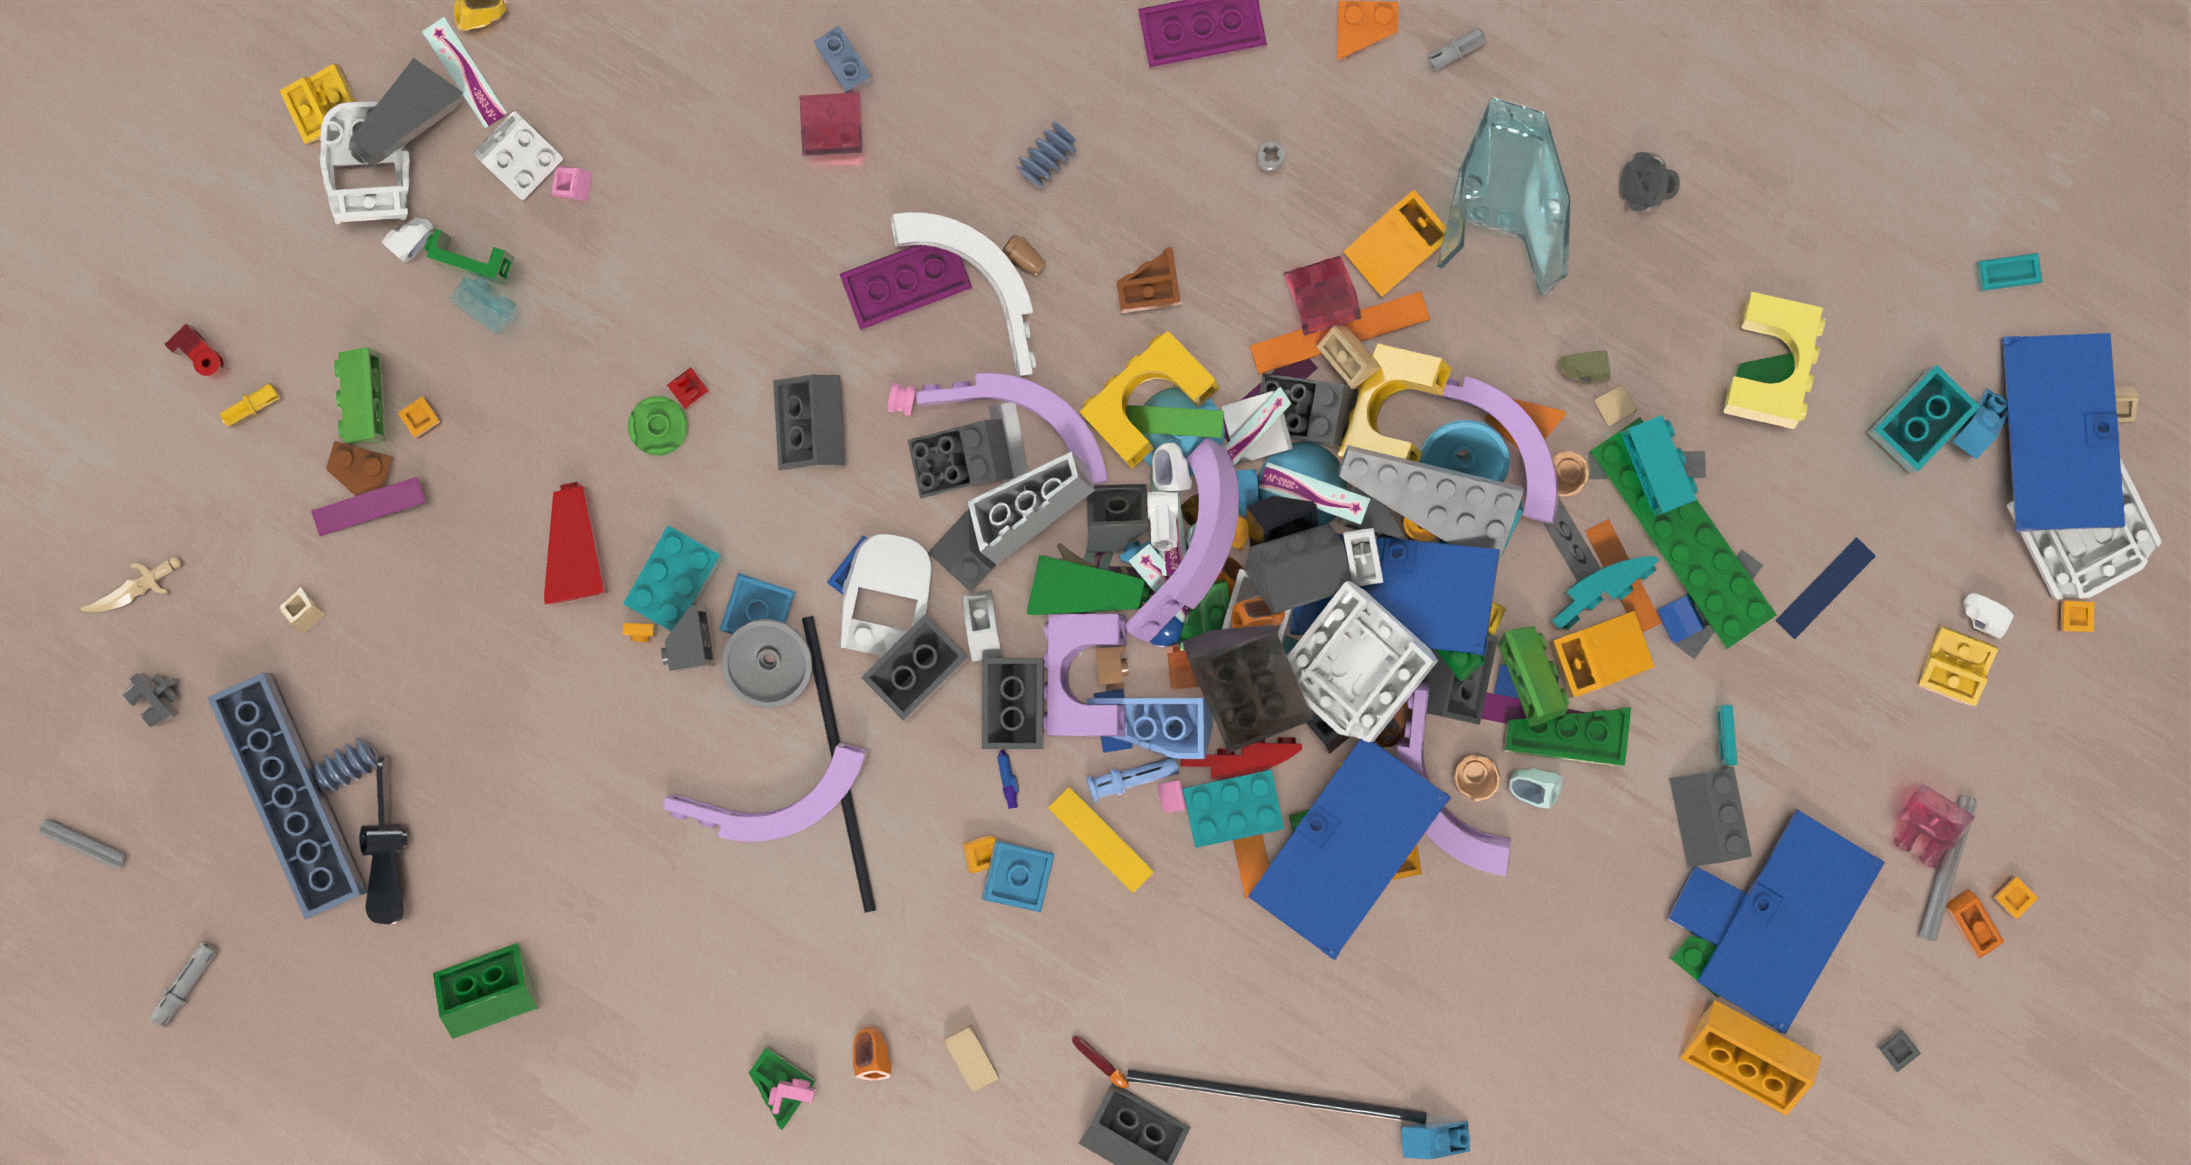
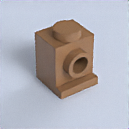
[1096,646,1129,691]

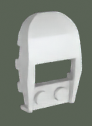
[319,101,410,224]
[839,534,932,656]

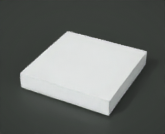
[1221,391,1293,464]

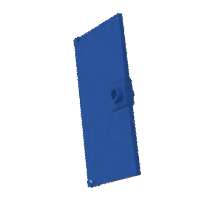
[2002,333,2125,532]
[1290,533,1500,656]
[1248,739,1451,960]
[1697,809,1885,1035]

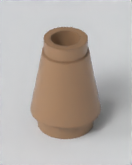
[1001,234,1046,276]

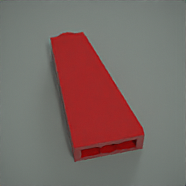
[544,482,608,605]

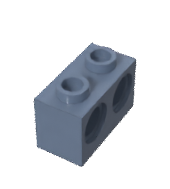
[814,26,873,98]

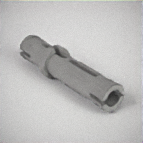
[148,942,217,1028]

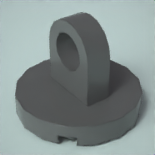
[1621,152,1680,212]

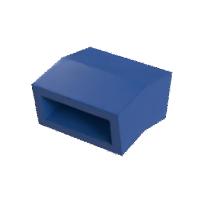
[1656,594,1705,644]

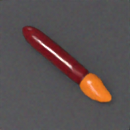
[1072,1036,1129,1088]

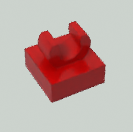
[667,367,710,410]

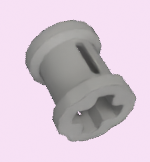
[1257,141,1285,171]

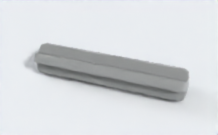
[39,820,126,869]

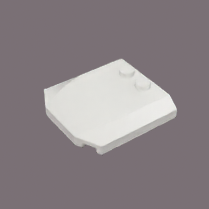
[2007,458,2162,599]
[1282,581,1438,742]

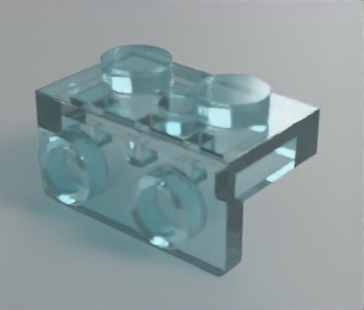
[449,276,520,334]

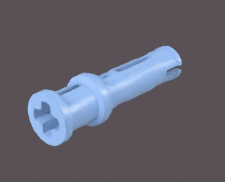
[1086,757,1179,803]

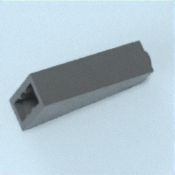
[348,58,463,167]

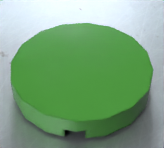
[628,396,688,456]

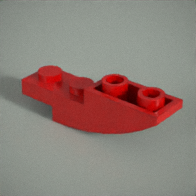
[1180,737,1302,779]

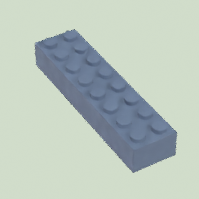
[207,673,368,919]

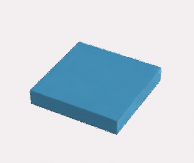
[720,573,796,634]
[981,840,1054,912]

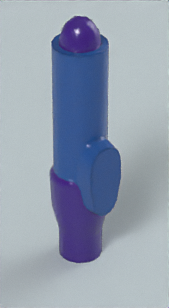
[997,750,1019,809]

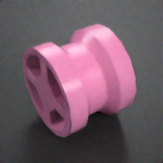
[887,382,917,416]

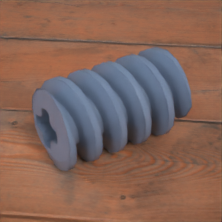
[1014,121,1077,189]
[313,737,378,796]

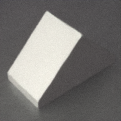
[1343,528,1383,586]

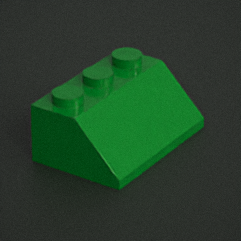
[433,943,538,1039]

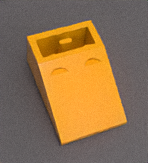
[1343,190,1453,297]
[1549,611,1655,698]

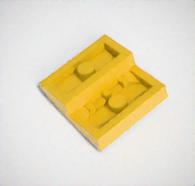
[279,63,356,144]
[1919,625,1999,706]

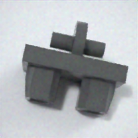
[122,673,179,727]

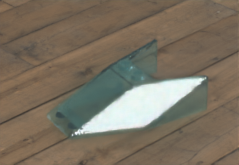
[1437,97,1570,297]

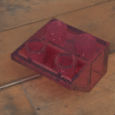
[799,93,863,156]
[1284,255,1361,336]

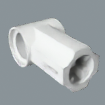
[1147,491,1178,551]

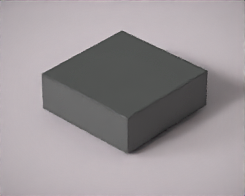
[1877,1029,1921,1072]

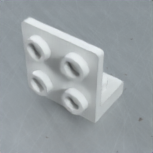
[473,110,563,200]

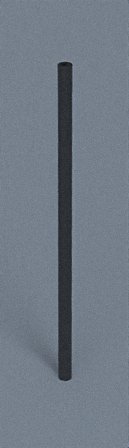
[802,616,876,913]
[1127,1069,1427,1124]

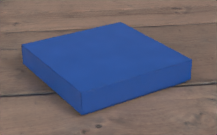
[1667,866,1747,946]

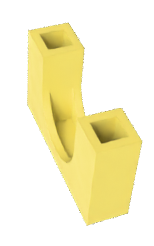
[1723,292,1826,429]

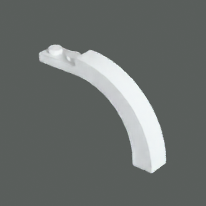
[890,212,1036,378]

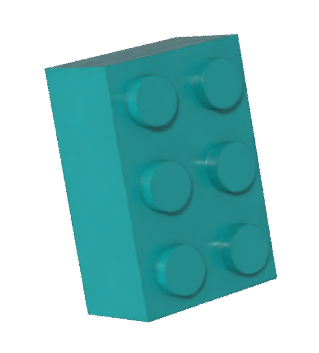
[1867,365,1981,474]
[1620,415,1698,516]
[623,525,724,631]
[1182,769,1284,848]

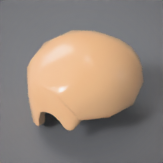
[1552,451,1590,496]
[1454,753,1501,801]

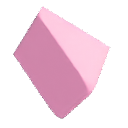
[551,166,592,201]
[1158,780,1186,813]

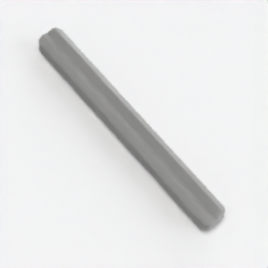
[1919,796,1977,941]

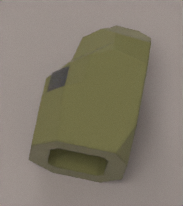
[1559,350,1610,385]

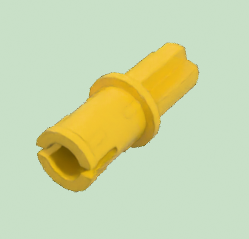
[220,382,280,426]

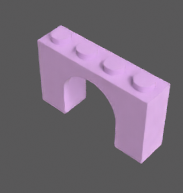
[1043,614,1127,737]

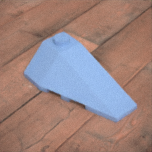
[1087,698,1213,759]

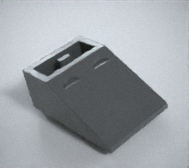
[1259,373,1359,448]
[908,419,1014,498]

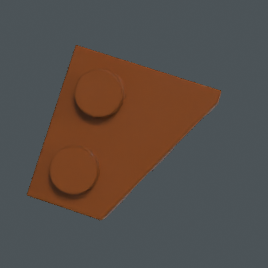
[1117,247,1180,314]
[326,441,394,496]

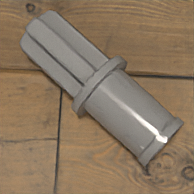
[1427,28,1487,71]

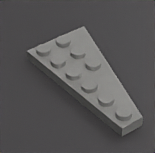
[1338,445,1523,564]

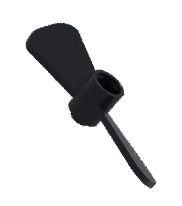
[359,755,407,925]

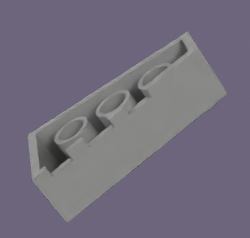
[968,451,1095,565]

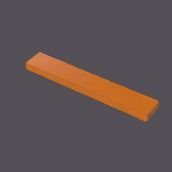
[1249,291,1430,375]

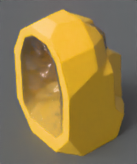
[453,0,506,31]

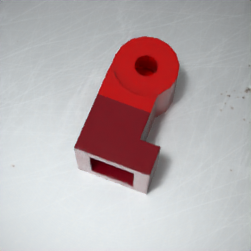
[164,324,225,377]

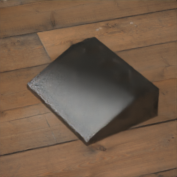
[1183,624,1313,753]

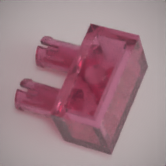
[1893,784,1976,868]

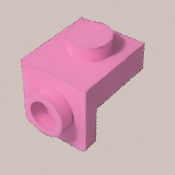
[768,1078,816,1114]

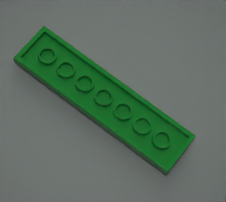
[1589,417,1777,649]

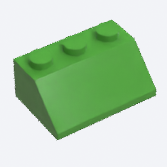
[334,347,386,445]
[1497,626,1569,727]

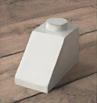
[962,590,1002,662]

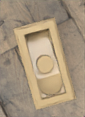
[944,1025,999,1093]

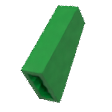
[1026,555,1151,615]

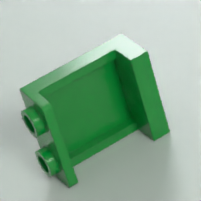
[424,229,514,285]

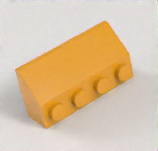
[1680,1000,1822,1116]

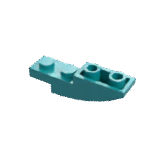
[1549,556,1659,630]

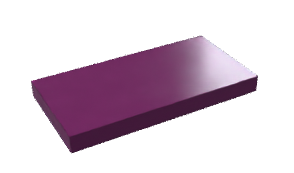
[1138,0,1267,69]
[839,245,973,331]

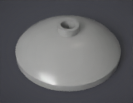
[722,619,812,708]

